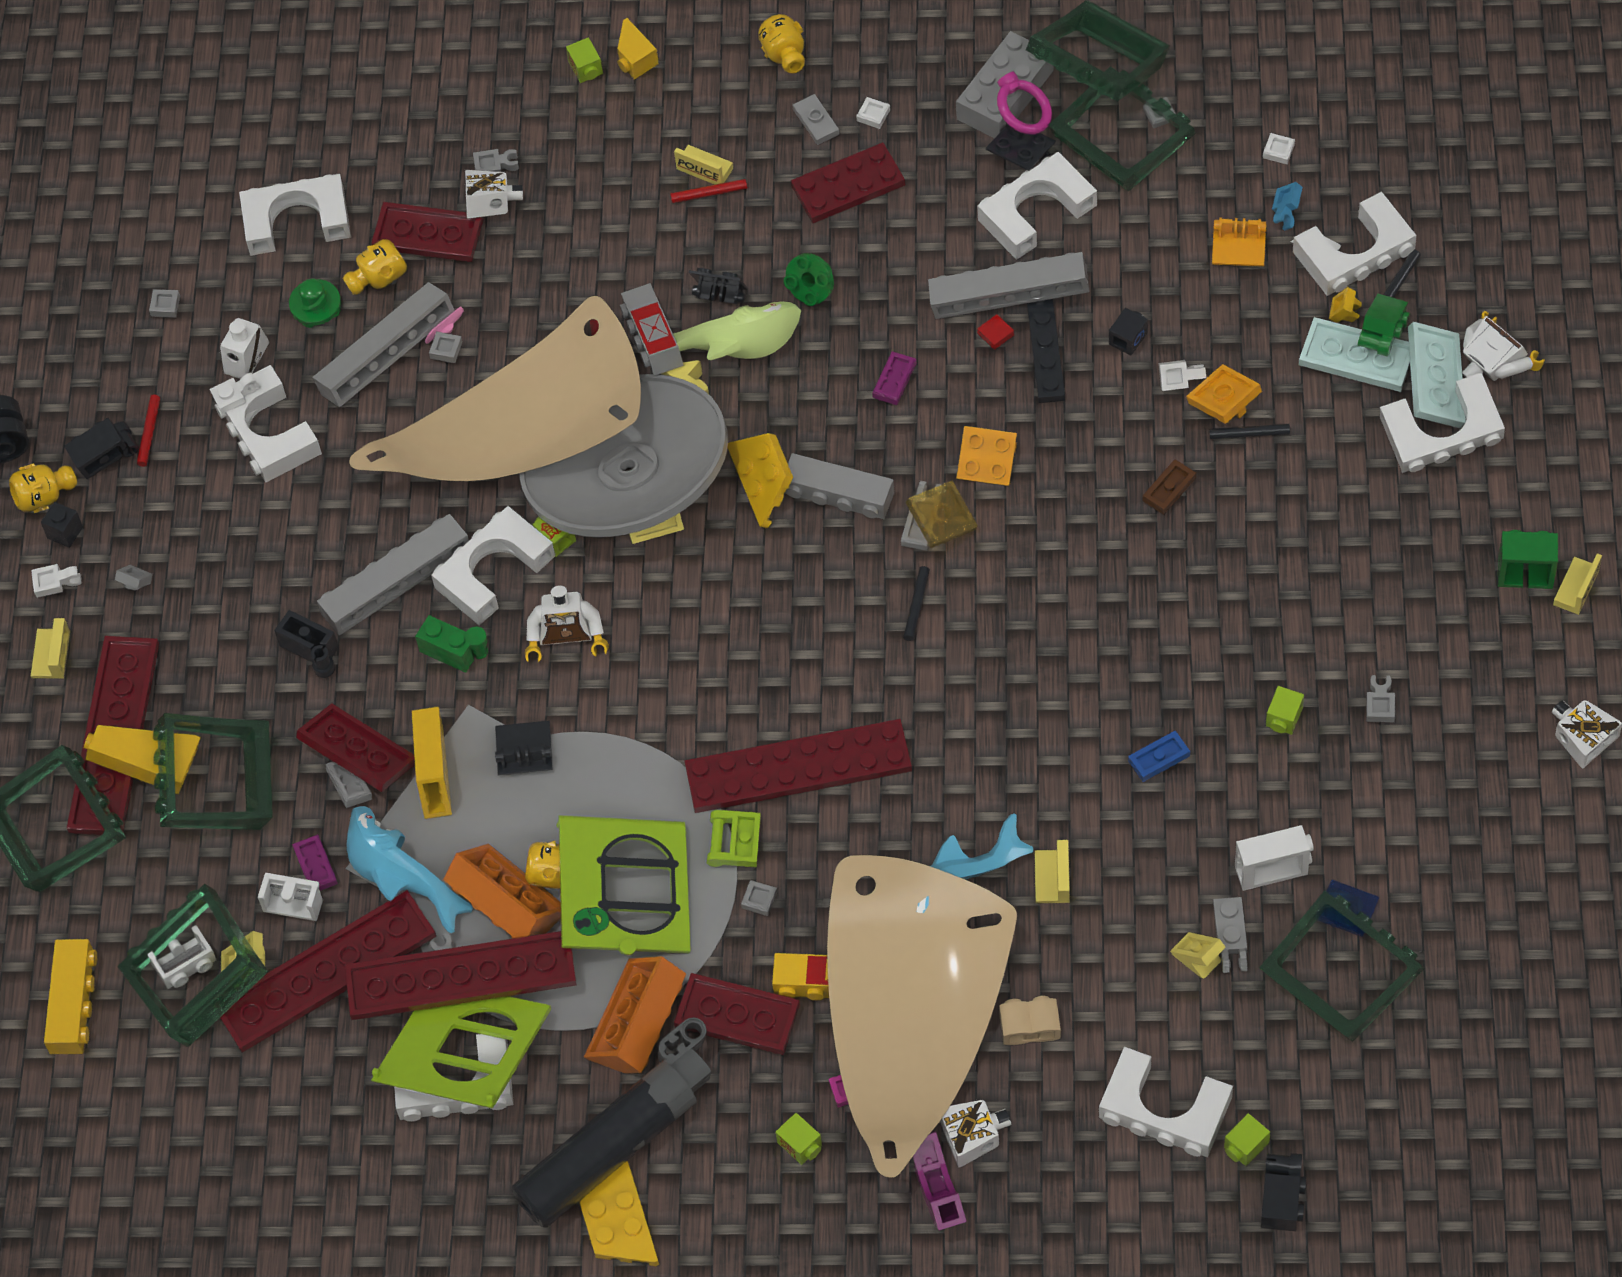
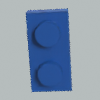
[1128,730,1190,782]

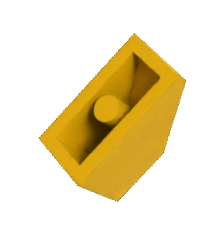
[617,18,659,79]

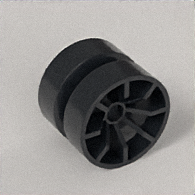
[0,395,29,463]

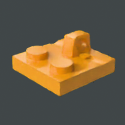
[1186,364,1262,424]

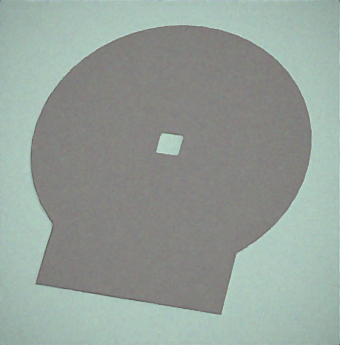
[346,705,737,1031]

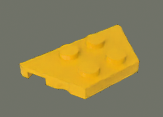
[727,433,793,528]
[579,1161,659,1266]

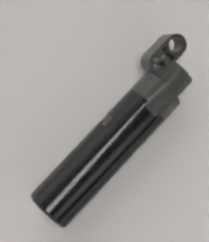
[512,1017,711,1228]

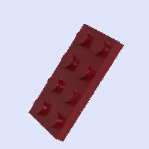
[791,142,905,223]
[371,202,483,262]
[296,703,415,792]
[674,973,800,1055]

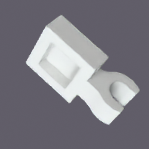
[1159,360,1206,391]
[210,373,259,414]
[31,564,82,598]

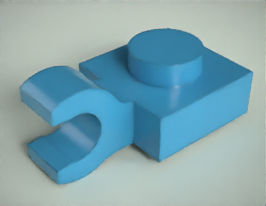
[1272,182,1303,231]

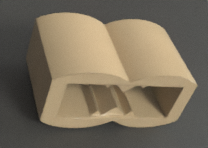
[999,996,1061,1045]

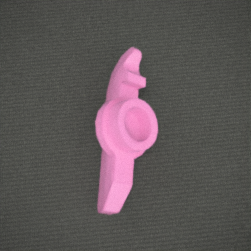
[425,306,464,344]

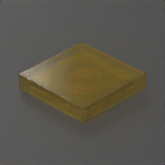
[905,480,978,548]

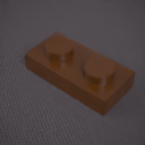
[1143,459,1196,515]

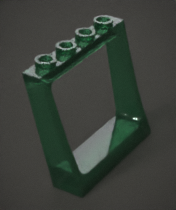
[1026,0,1170,102]
[1049,66,1196,192]
[153,713,273,830]
[0,745,126,892]
[117,884,268,1047]
[1259,890,1425,1042]

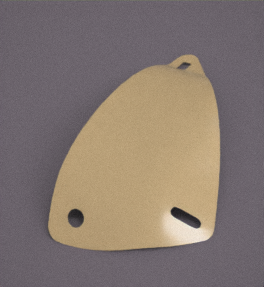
[349,296,641,481]
[827,855,1017,1178]

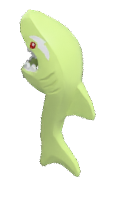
[673,301,801,360]

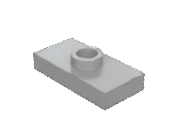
[793,94,839,145]
[326,762,372,808]

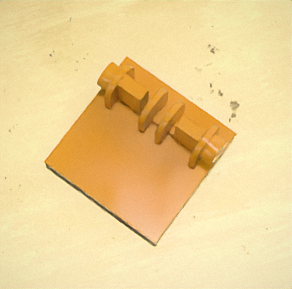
[1212,217,1266,267]
[956,426,1017,486]

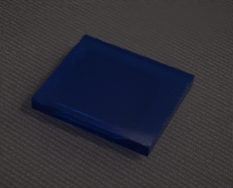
[1315,880,1380,937]

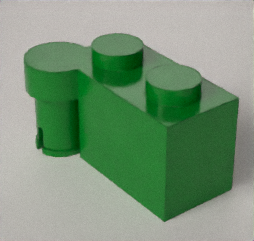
[1357,294,1410,357]
[415,615,488,673]

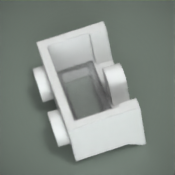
[258,873,323,921]
[147,925,216,989]

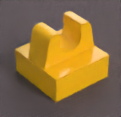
[1329,287,1362,323]

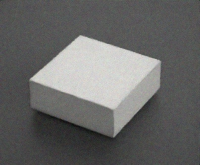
[857,97,890,129]
[1263,133,1295,164]

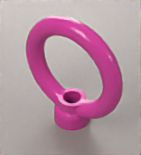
[997,71,1052,135]

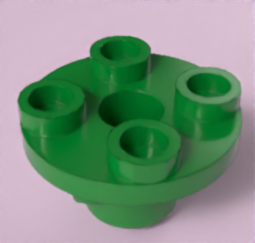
[784,253,834,306]
[289,279,341,328]

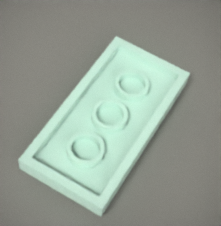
[1299,317,1410,392]
[1408,322,1466,428]

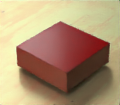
[977,314,1014,350]

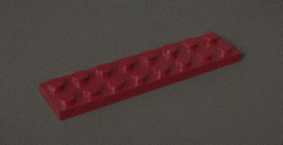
[67,636,159,836]
[684,719,912,813]
[213,890,437,1053]
[345,931,577,1020]

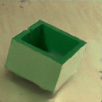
[1498,530,1558,589]

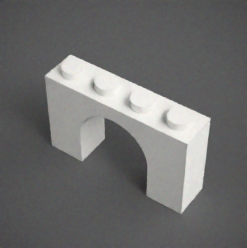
[977,152,1097,260]
[239,174,351,256]
[1293,192,1416,296]
[214,365,322,482]
[1380,372,1505,473]
[431,506,555,626]
[391,1034,514,1121]
[1099,1047,1233,1157]

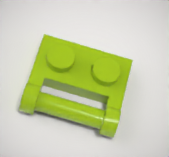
[706,810,761,867]

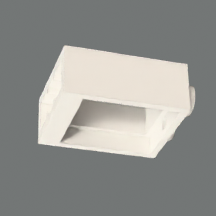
[1235,825,1314,891]

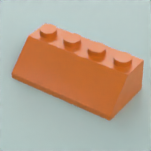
[443,844,561,939]
[584,956,686,1073]

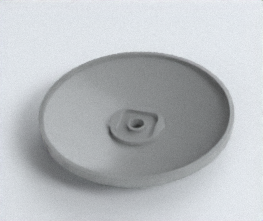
[520,374,728,537]

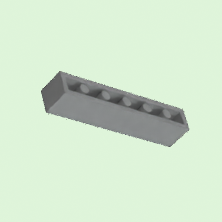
[928,252,1089,319]
[312,282,455,407]
[317,514,469,636]

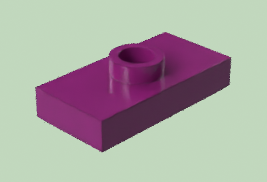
[872,351,917,405]
[292,834,338,891]

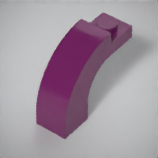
[912,1131,967,1230]

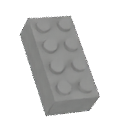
[956,31,1054,138]

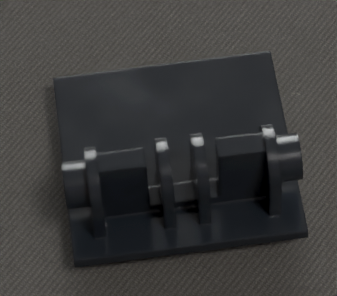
[985,124,1056,171]
[689,268,748,305]
[495,720,553,775]

